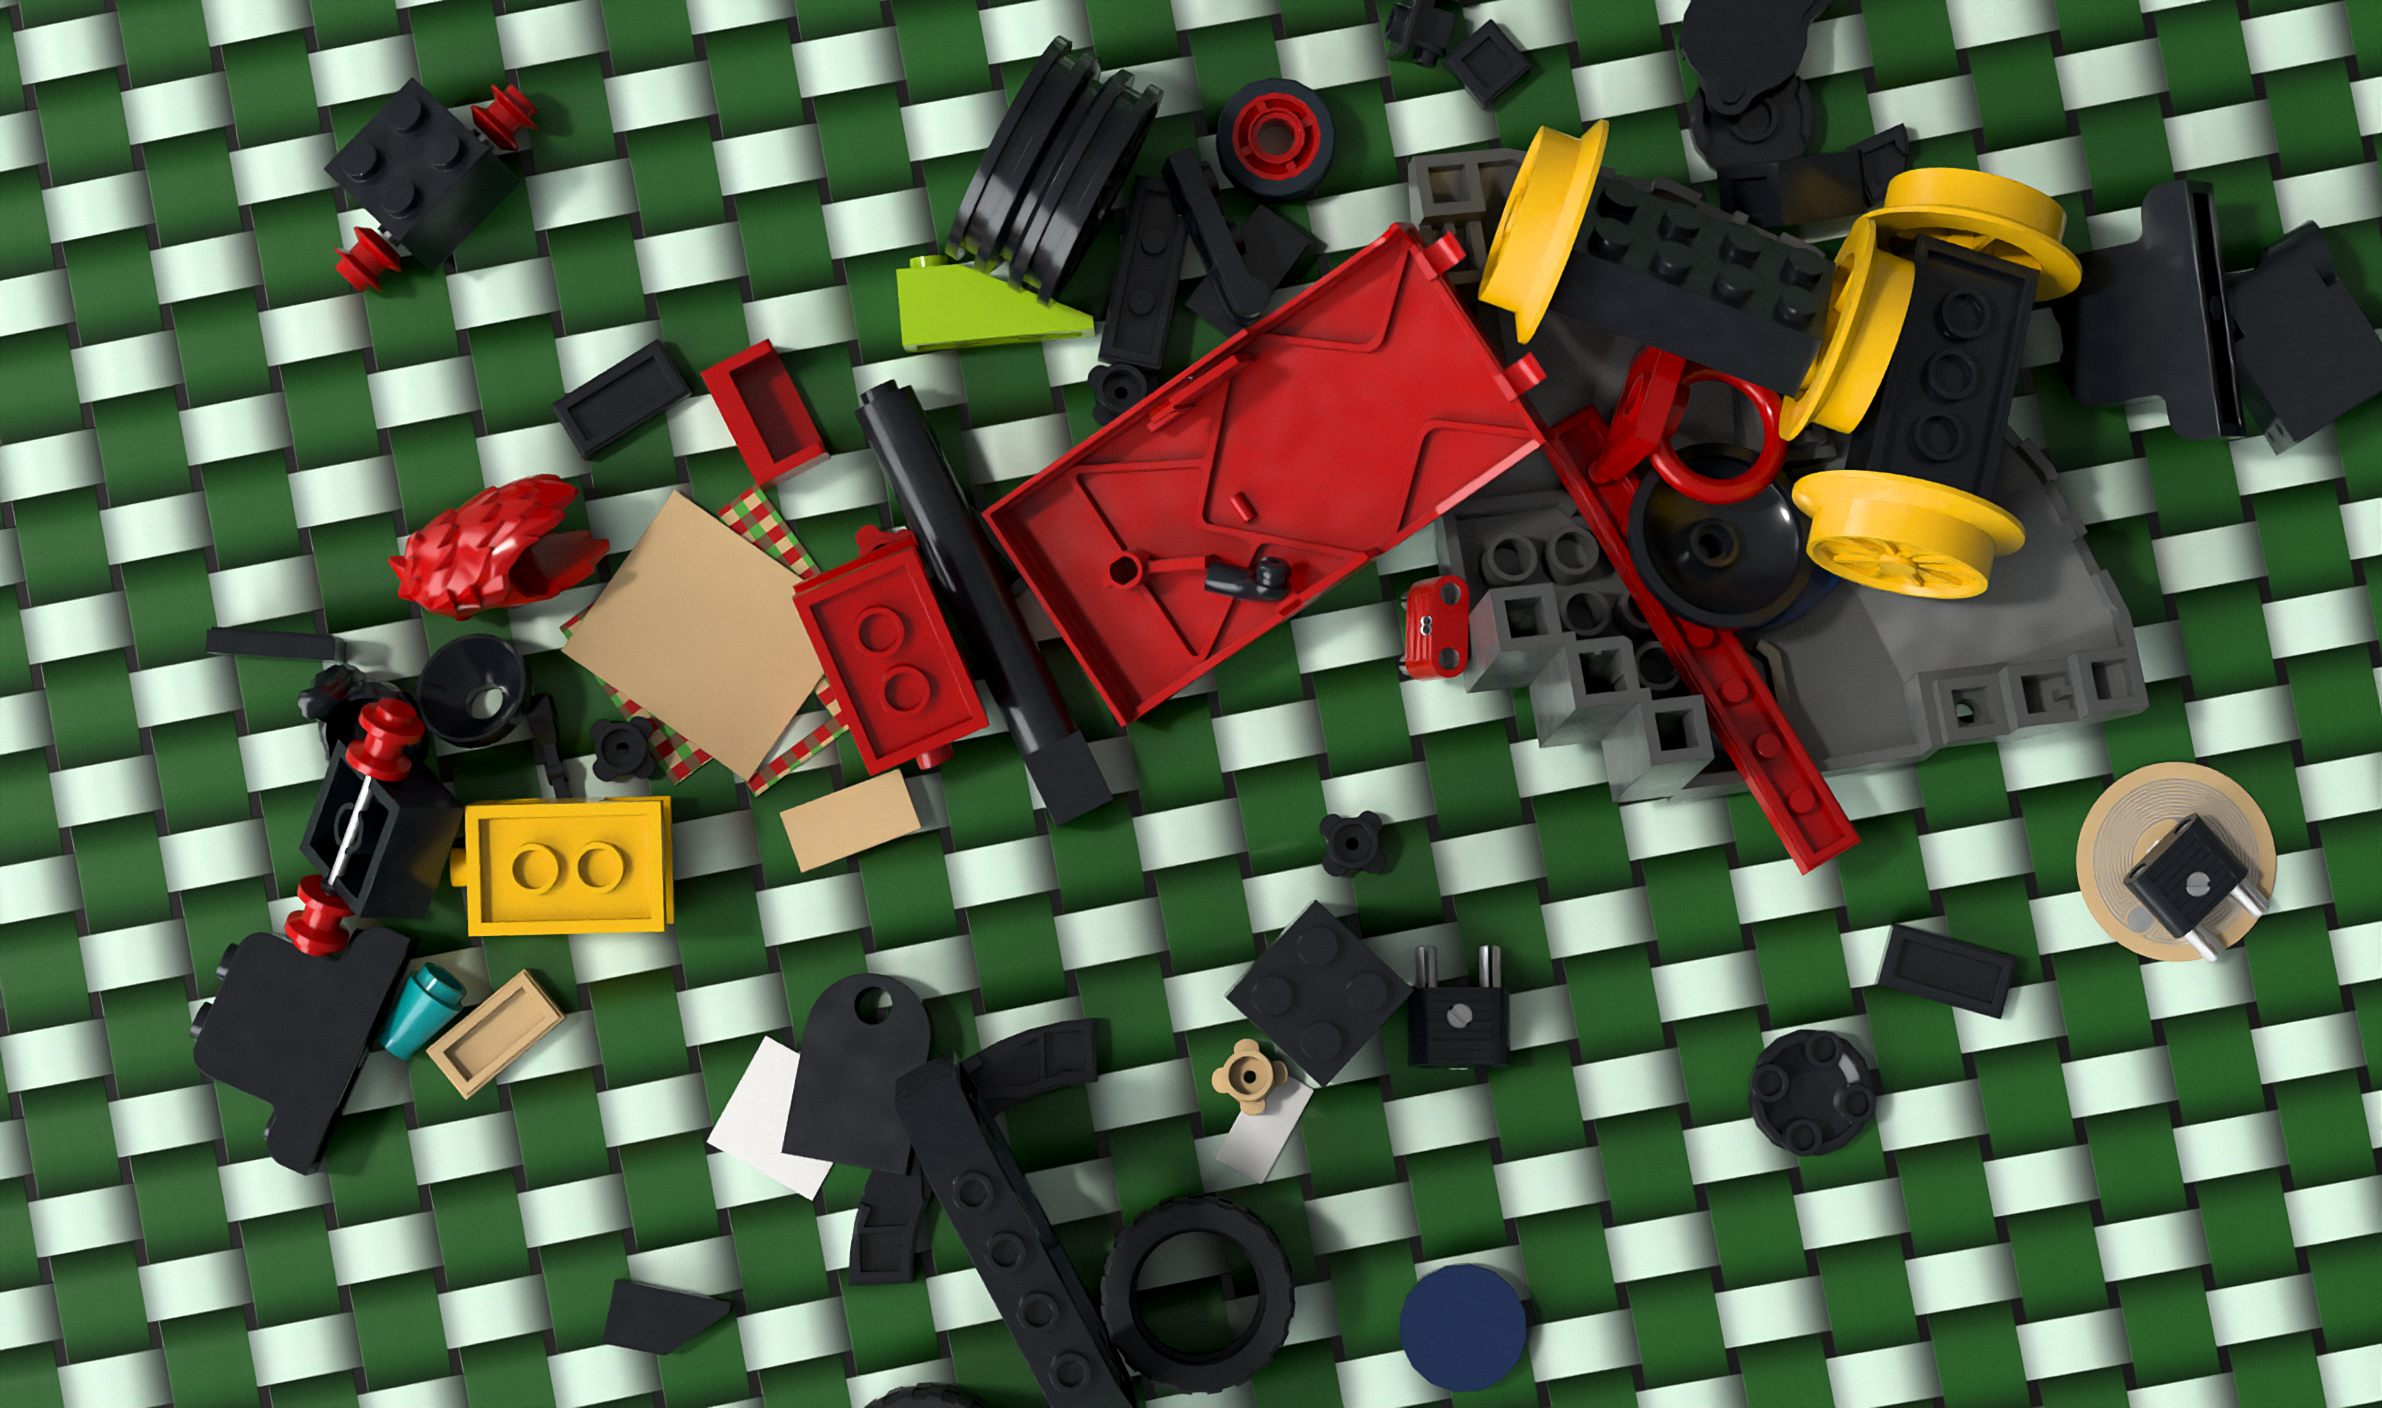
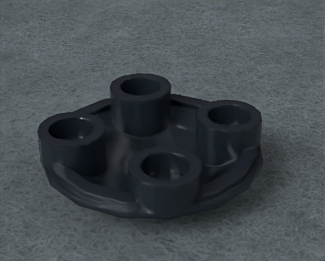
[1748,1029,1876,1157]

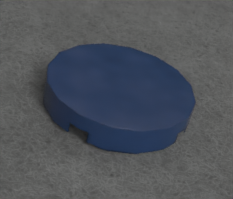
[1399,1263,1527,1392]

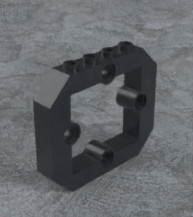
[894,1049,1141,1408]

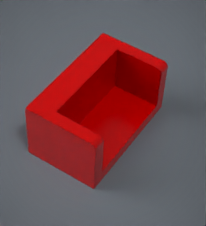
[700,339,831,492]

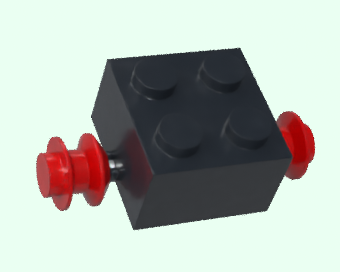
[324,77,539,293]

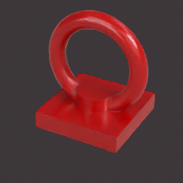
[1595,344,1790,505]

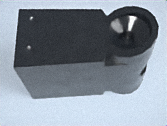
[2225,220,2382,456]

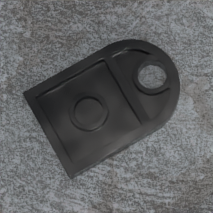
[781,973,935,1176]

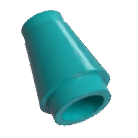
[377,962,467,1060]

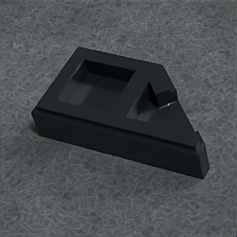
[602,1278,733,1356]

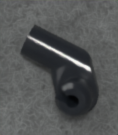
[1204,556,1292,602]

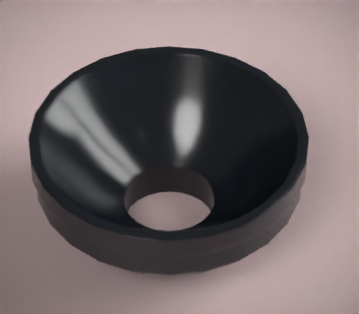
[416,633,532,749]

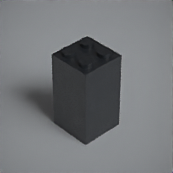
[1224,900,1414,1089]

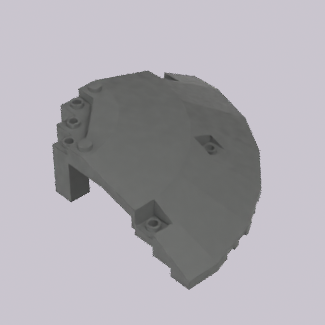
[1408,148,2150,803]

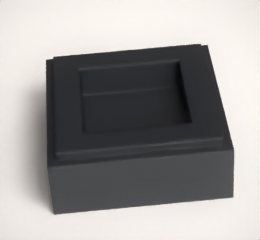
[1442,19,1532,111]

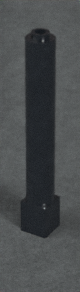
[854,379,1114,827]

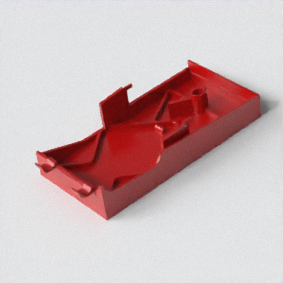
[981,222,1556,727]

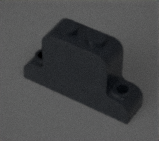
[2051,179,2247,441]
[189,926,421,1176]

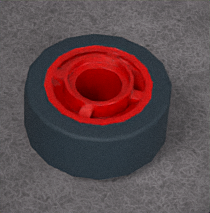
[1216,77,1337,204]

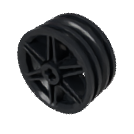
[945,35,1164,309]

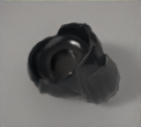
[298,663,430,763]

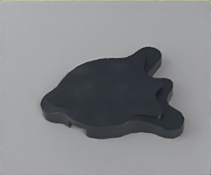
[1679,0,1835,121]

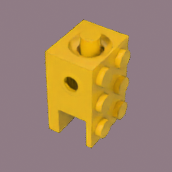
[450,795,675,936]

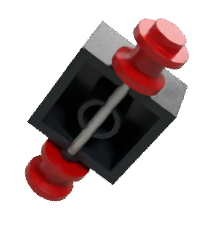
[284,698,465,957]

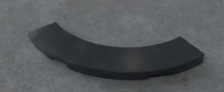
[849,1018,1098,1286]

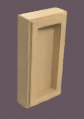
[780,768,923,873]
[425,968,568,1100]

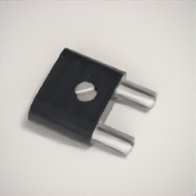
[2123,813,2270,963]
[1407,945,1511,1070]

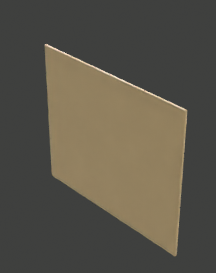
[561,490,824,781]

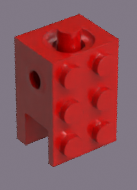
[792,535,990,777]

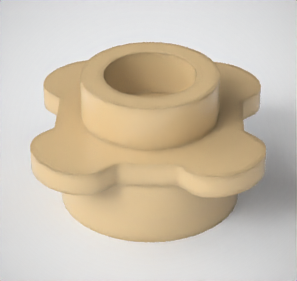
[1212,1039,1288,1116]

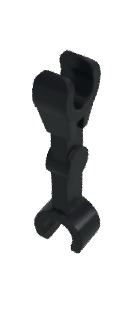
[526,693,572,798]

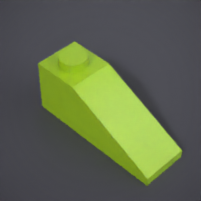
[896,255,1095,353]

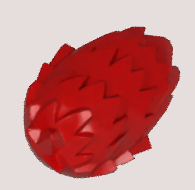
[388,474,610,622]

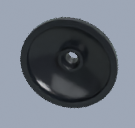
[1627,442,1814,631]

